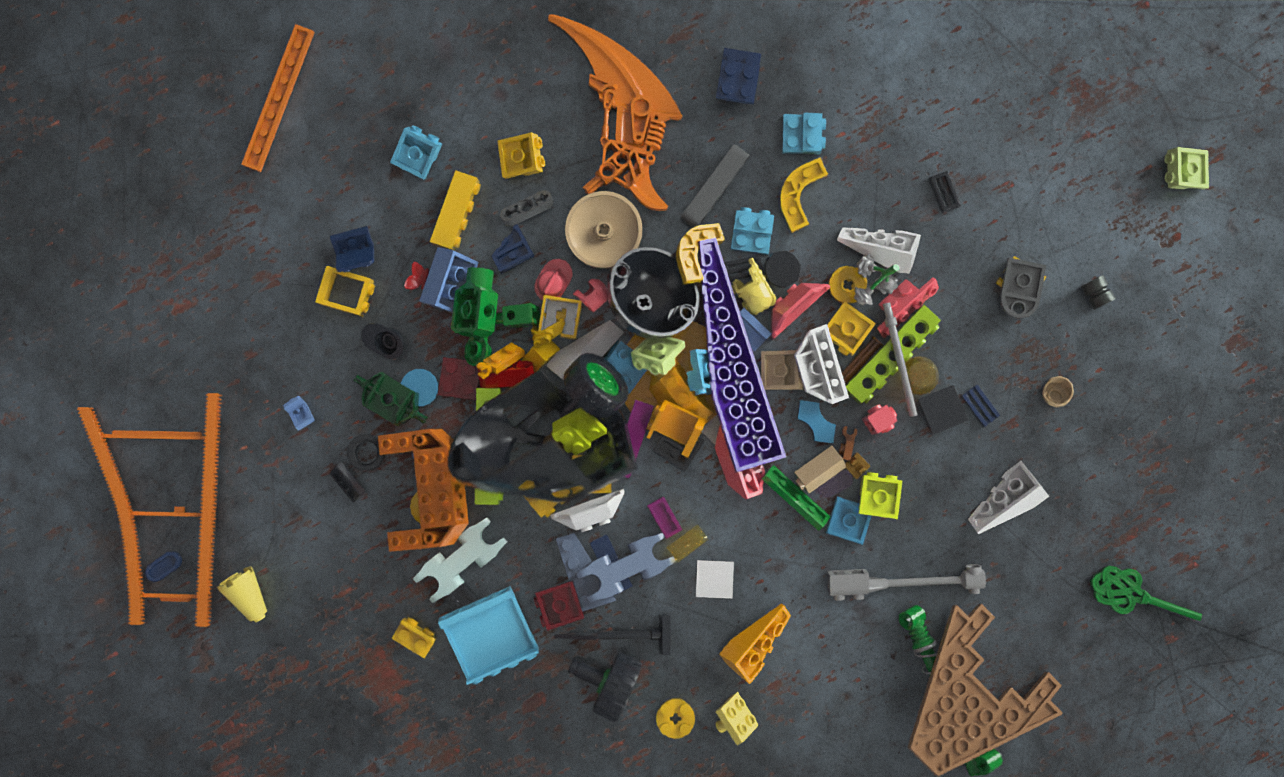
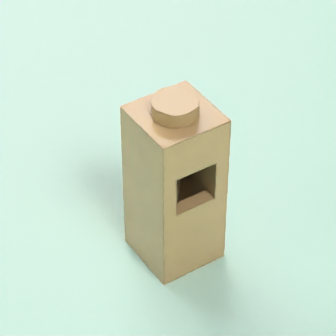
[794,446,846,493]

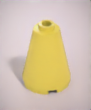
[217,566,267,623]

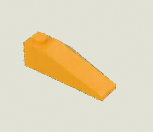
[719,604,791,684]

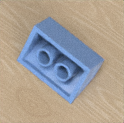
[419,247,479,313]

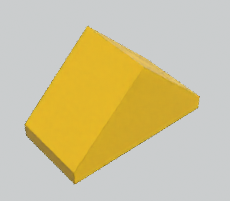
[521,340,560,373]

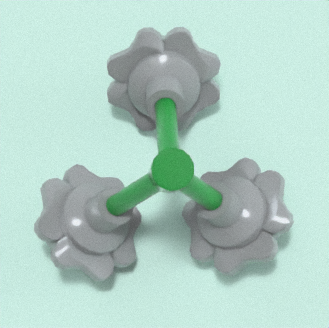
[854,254,900,305]

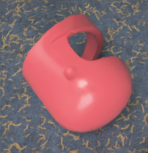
[573,279,608,313]

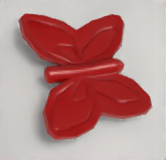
[404,262,429,290]

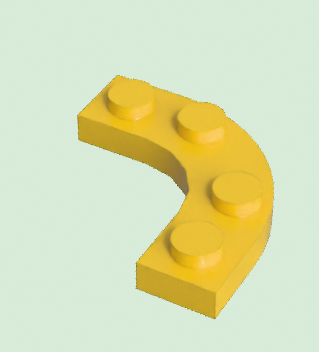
[780,157,828,233]
[676,223,725,284]

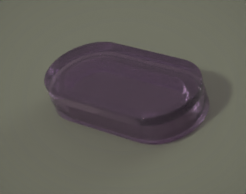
[816,469,853,497]

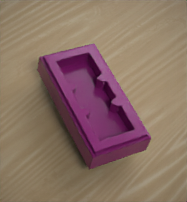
[647,496,683,539]

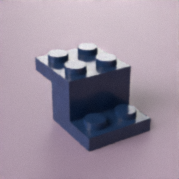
[716,48,761,105]

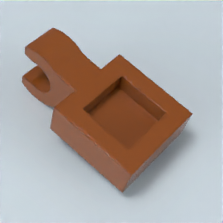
[838,426,857,461]

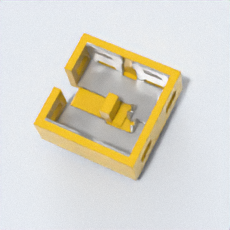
[538,295,582,340]

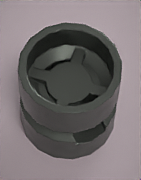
[1080,275,1116,310]

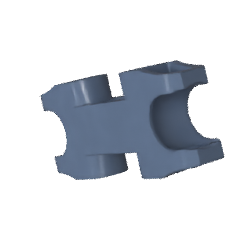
[575,533,676,603]

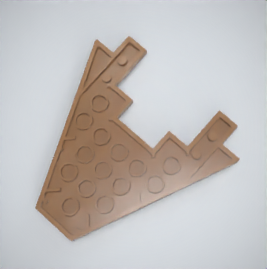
[907,604,1062,776]

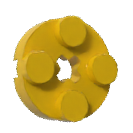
[829,266,867,304]
[656,698,695,739]

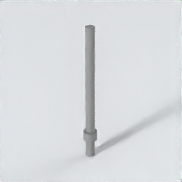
[883,302,917,417]

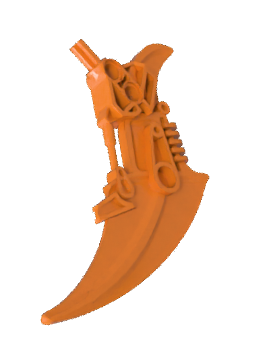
[548,14,683,211]

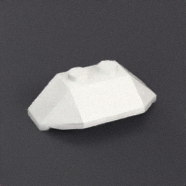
[794,324,849,404]
[550,489,625,532]

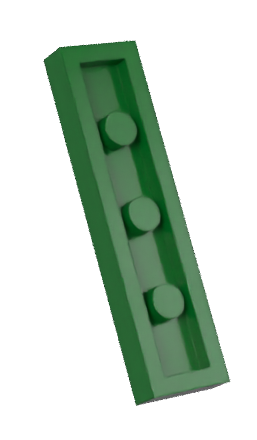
[762,465,831,531]

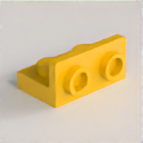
[391,617,437,658]

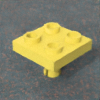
[715,692,758,745]

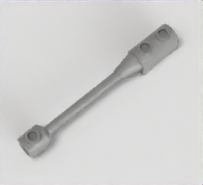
[827,564,986,601]

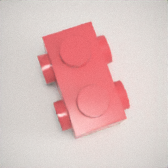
[862,404,897,435]

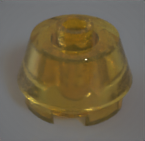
[905,357,939,395]

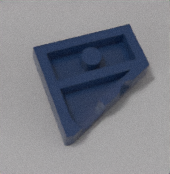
[492,224,534,274]

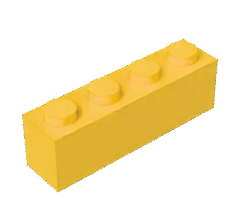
[430,170,481,250]

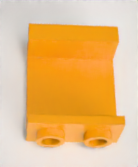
[646,399,706,457]

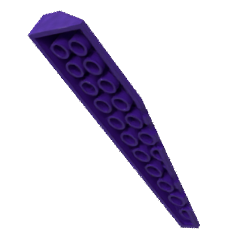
[698,238,786,473]

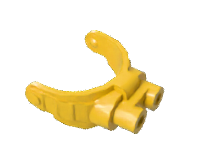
[530,318,565,347]

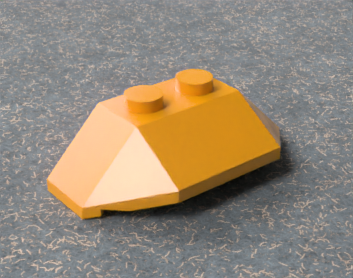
[649,358,715,419]

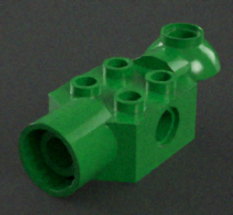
[451,267,498,366]

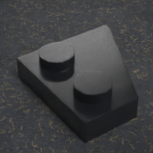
[653,435,705,472]

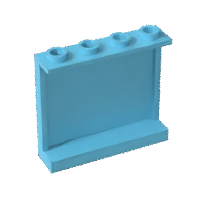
[438,586,539,685]

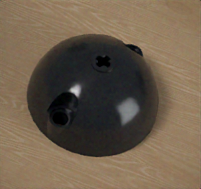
[607,247,699,339]

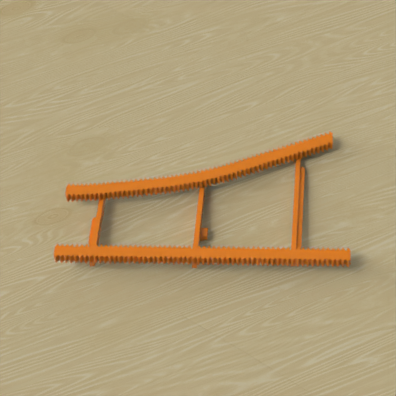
[77,393,222,627]

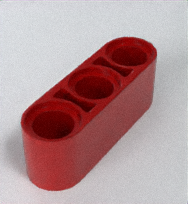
[477,361,534,388]

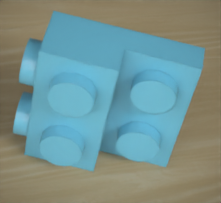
[782,113,826,154]
[390,125,442,180]
[730,207,774,255]
[687,349,711,395]

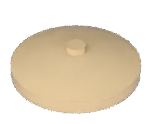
[565,191,642,269]

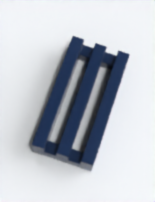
[961,385,1000,427]

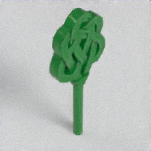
[1090,565,1202,621]

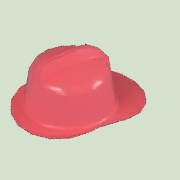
[535,259,573,300]

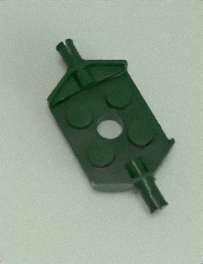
[354,372,428,426]

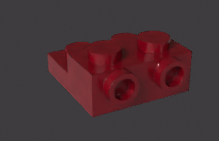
[533,581,585,631]

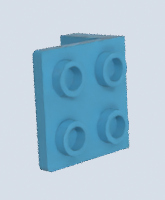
[604,340,647,394]

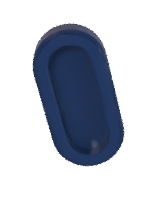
[145,551,182,582]

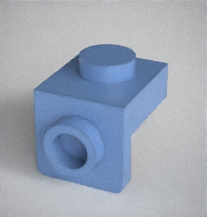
[283,396,315,431]

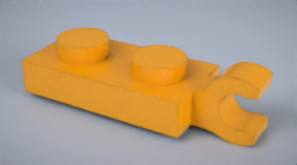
[476,342,525,379]

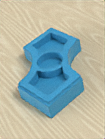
[797,400,836,444]

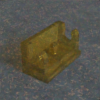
[667,524,709,562]

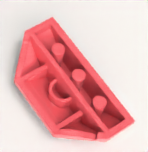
[770,283,831,340]
[715,425,765,499]

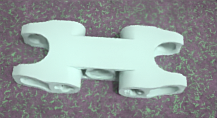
[413,517,508,603]

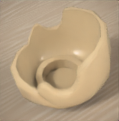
[1042,376,1074,407]

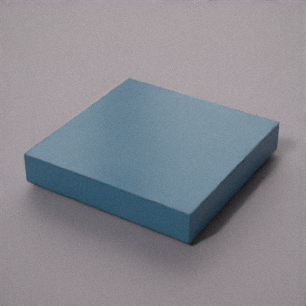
[825,496,871,545]

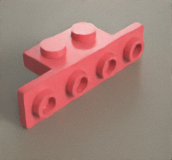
[877,277,939,339]

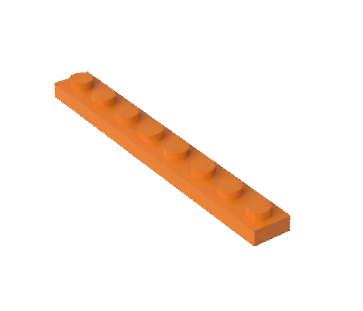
[241,24,314,172]

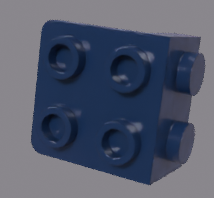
[330,226,374,272]

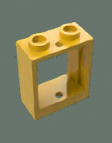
[315,266,375,317]

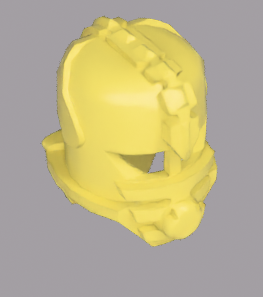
[732,258,776,315]

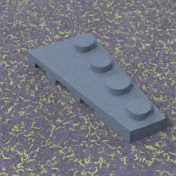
[556,533,616,611]

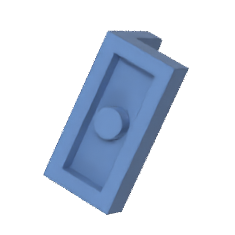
[740,308,771,351]

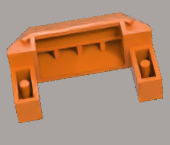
[378,429,469,552]

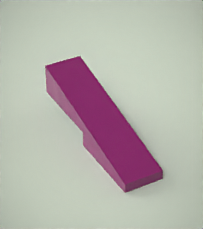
[624,400,654,478]

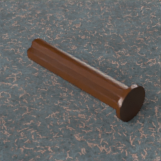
[841,336,883,385]

